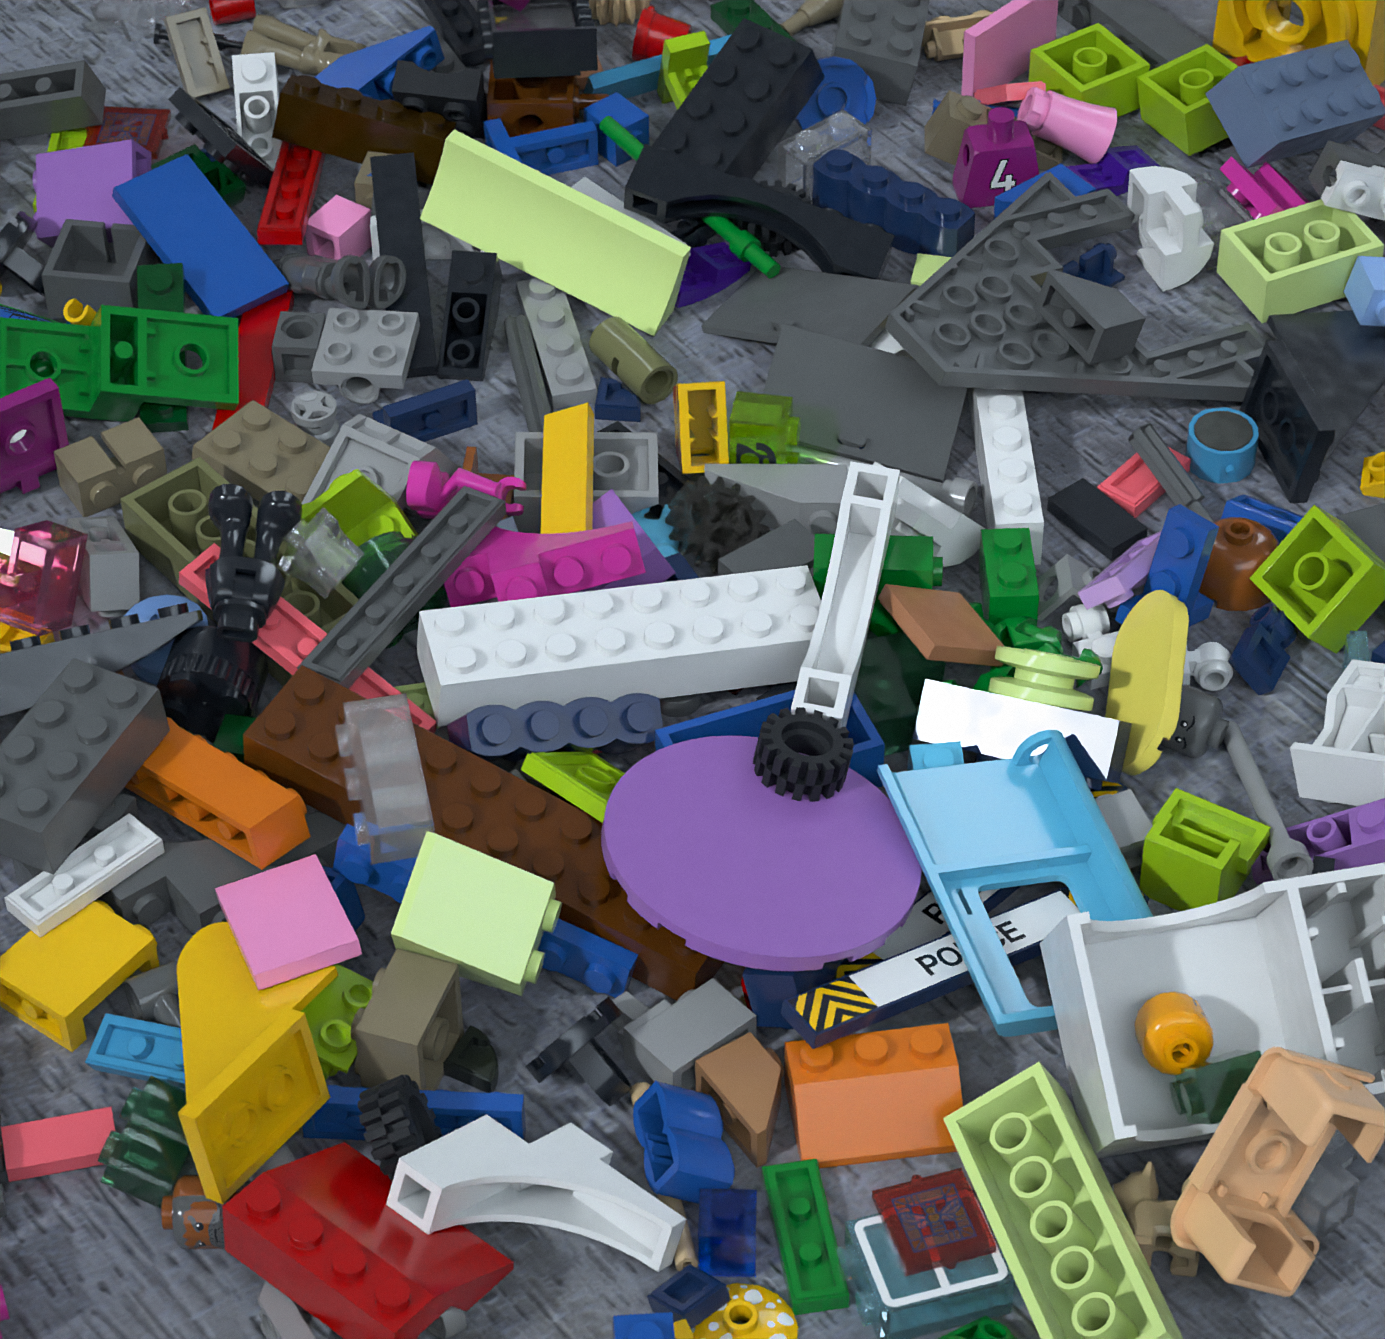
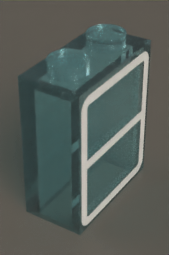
[837,1189,1014,1339]

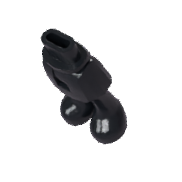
[205,484,303,642]

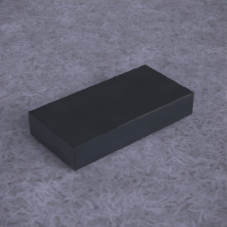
[1047,478,1148,561]

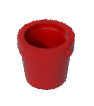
[632,5,692,62]

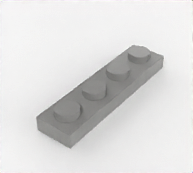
[516,278,597,410]

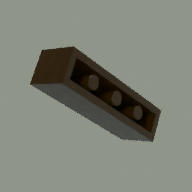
[272,74,456,185]

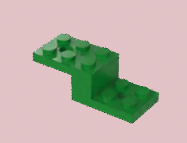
[0,305,239,422]

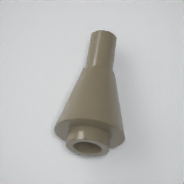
[780,0,843,37]

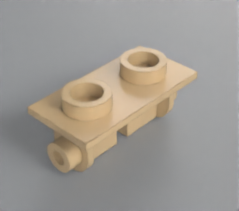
[921,10,995,62]

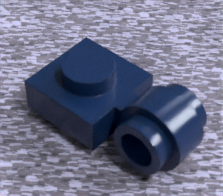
[1228,603,1298,696]

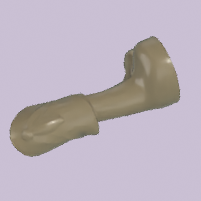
[241,14,367,76]

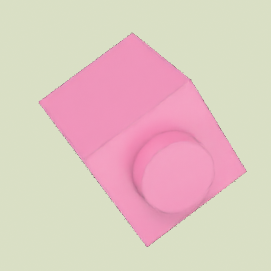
[305,195,372,260]

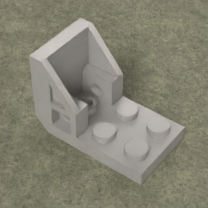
[301,414,459,592]

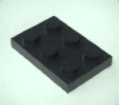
[168,87,274,189]

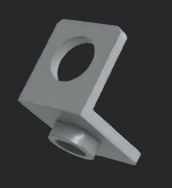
[1037,554,1119,621]

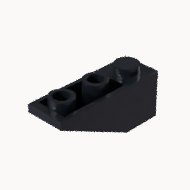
[437,250,503,381]

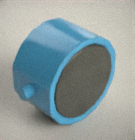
[1185,407,1259,484]

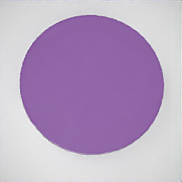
[601,736,922,971]

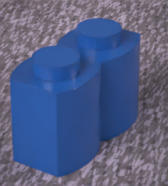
[633,1081,735,1207]

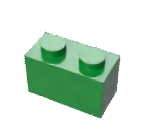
[978,528,1039,626]

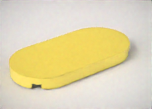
[1105,590,1189,776]

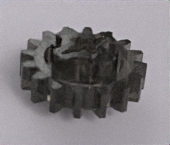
[665,476,770,574]

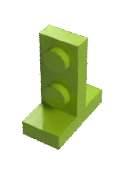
[657,31,710,110]

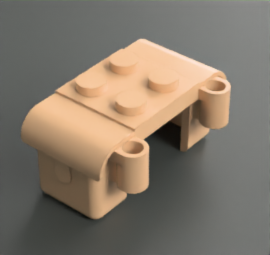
[1170,1047,1385,1297]

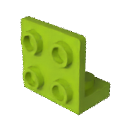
[288,469,418,593]

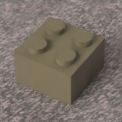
[351,948,464,1091]

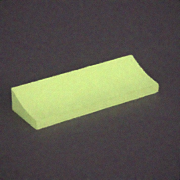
[420,130,691,336]

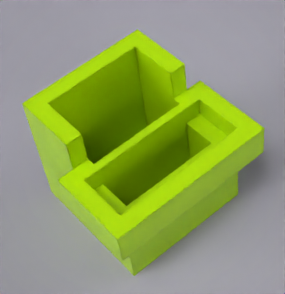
[1139,788,1271,912]

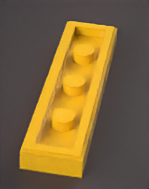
[540,402,594,534]

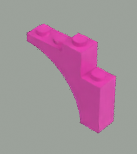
[444,521,646,607]

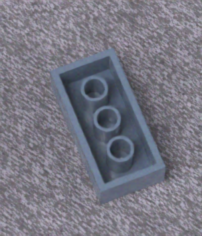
[1205,40,1385,168]

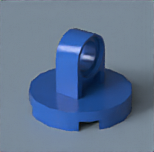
[795,56,876,143]

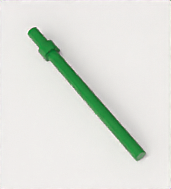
[599,116,781,279]

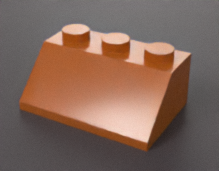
[784,1023,963,1169]

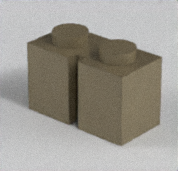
[54,417,167,517]

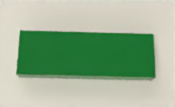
[762,1159,850,1316]

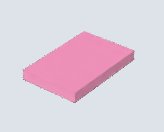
[961,0,1058,97]
[215,854,362,990]

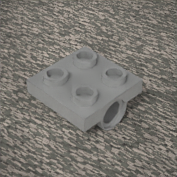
[311,308,420,405]

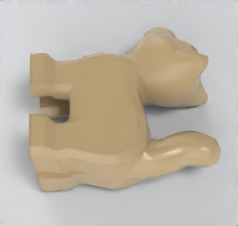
[1112,1161,1200,1277]

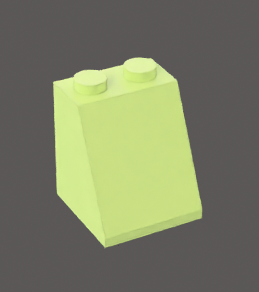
[391,831,562,996]

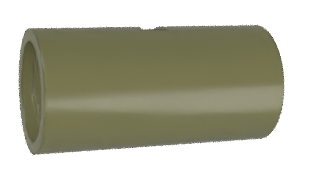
[589,317,678,404]

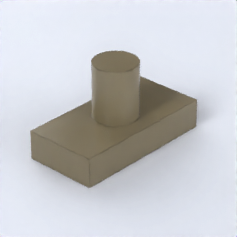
[163,7,230,99]

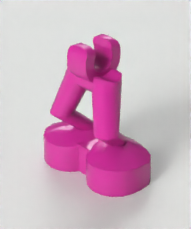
[406,460,527,519]

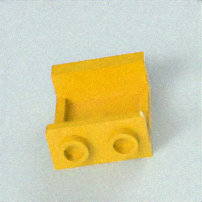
[0,900,159,1052]

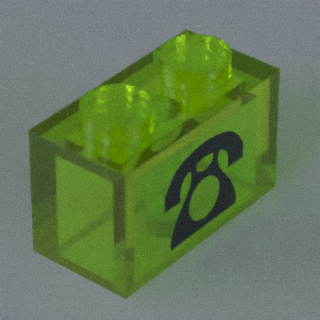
[729,391,801,464]

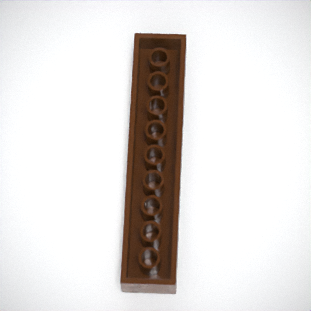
[243,665,724,1001]

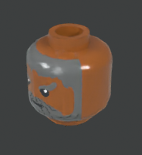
[161,1175,244,1249]

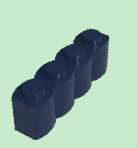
[812,149,975,257]
[447,693,663,763]

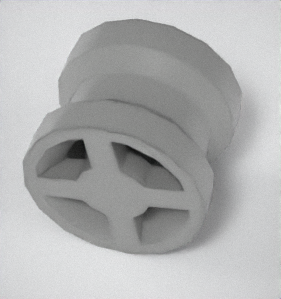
[290,390,339,446]

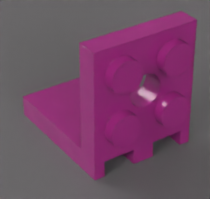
[0,378,69,494]

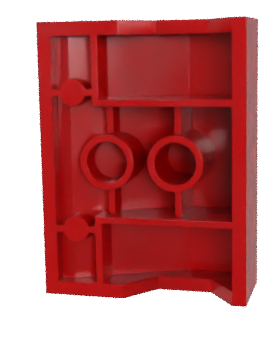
[222,1142,514,1339]

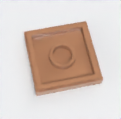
[878,584,1004,667]

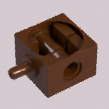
[487,60,609,137]

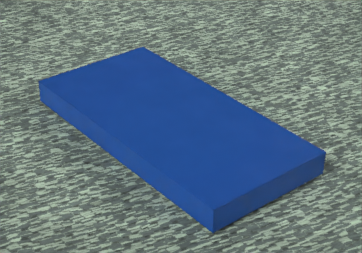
[112,154,289,318]

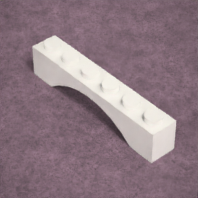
[791,461,900,729]

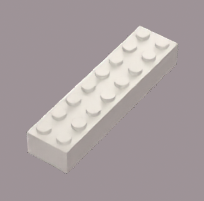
[416,565,821,727]

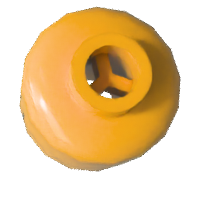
[1134,991,1214,1076]

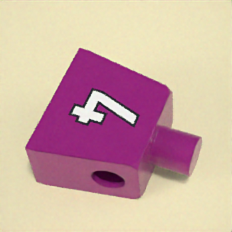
[952,107,1039,208]

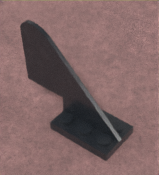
[1239,310,1385,503]

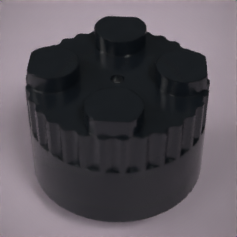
[156,626,269,743]

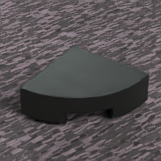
[443,1025,499,1093]

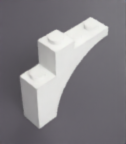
[386,1115,686,1272]

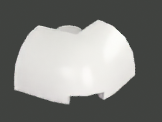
[1127,166,1214,291]
[873,461,985,567]

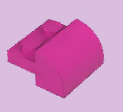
[1220,156,1310,221]

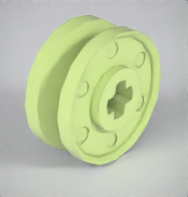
[988,646,1101,711]

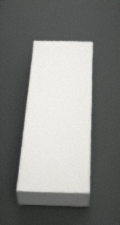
[5,813,165,938]

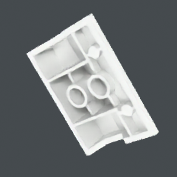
[1290,659,1385,806]

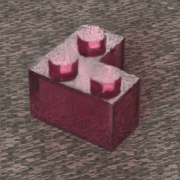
[0,520,88,636]

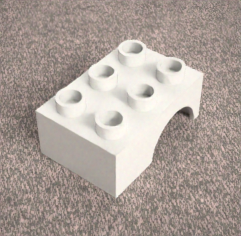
[1040,863,1385,1158]

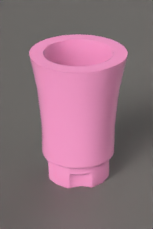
[1017,87,1117,164]

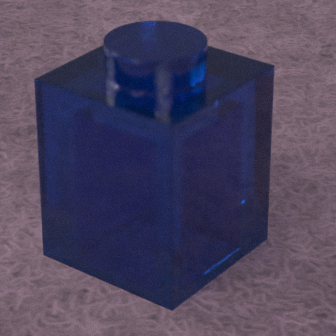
[698,1188,757,1277]

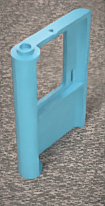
[877,729,1153,1037]

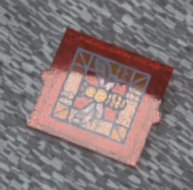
[83,106,171,159]
[872,1168,996,1277]

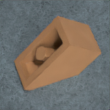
[695,1032,784,1168]

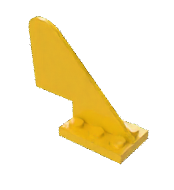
[177,922,338,1204]

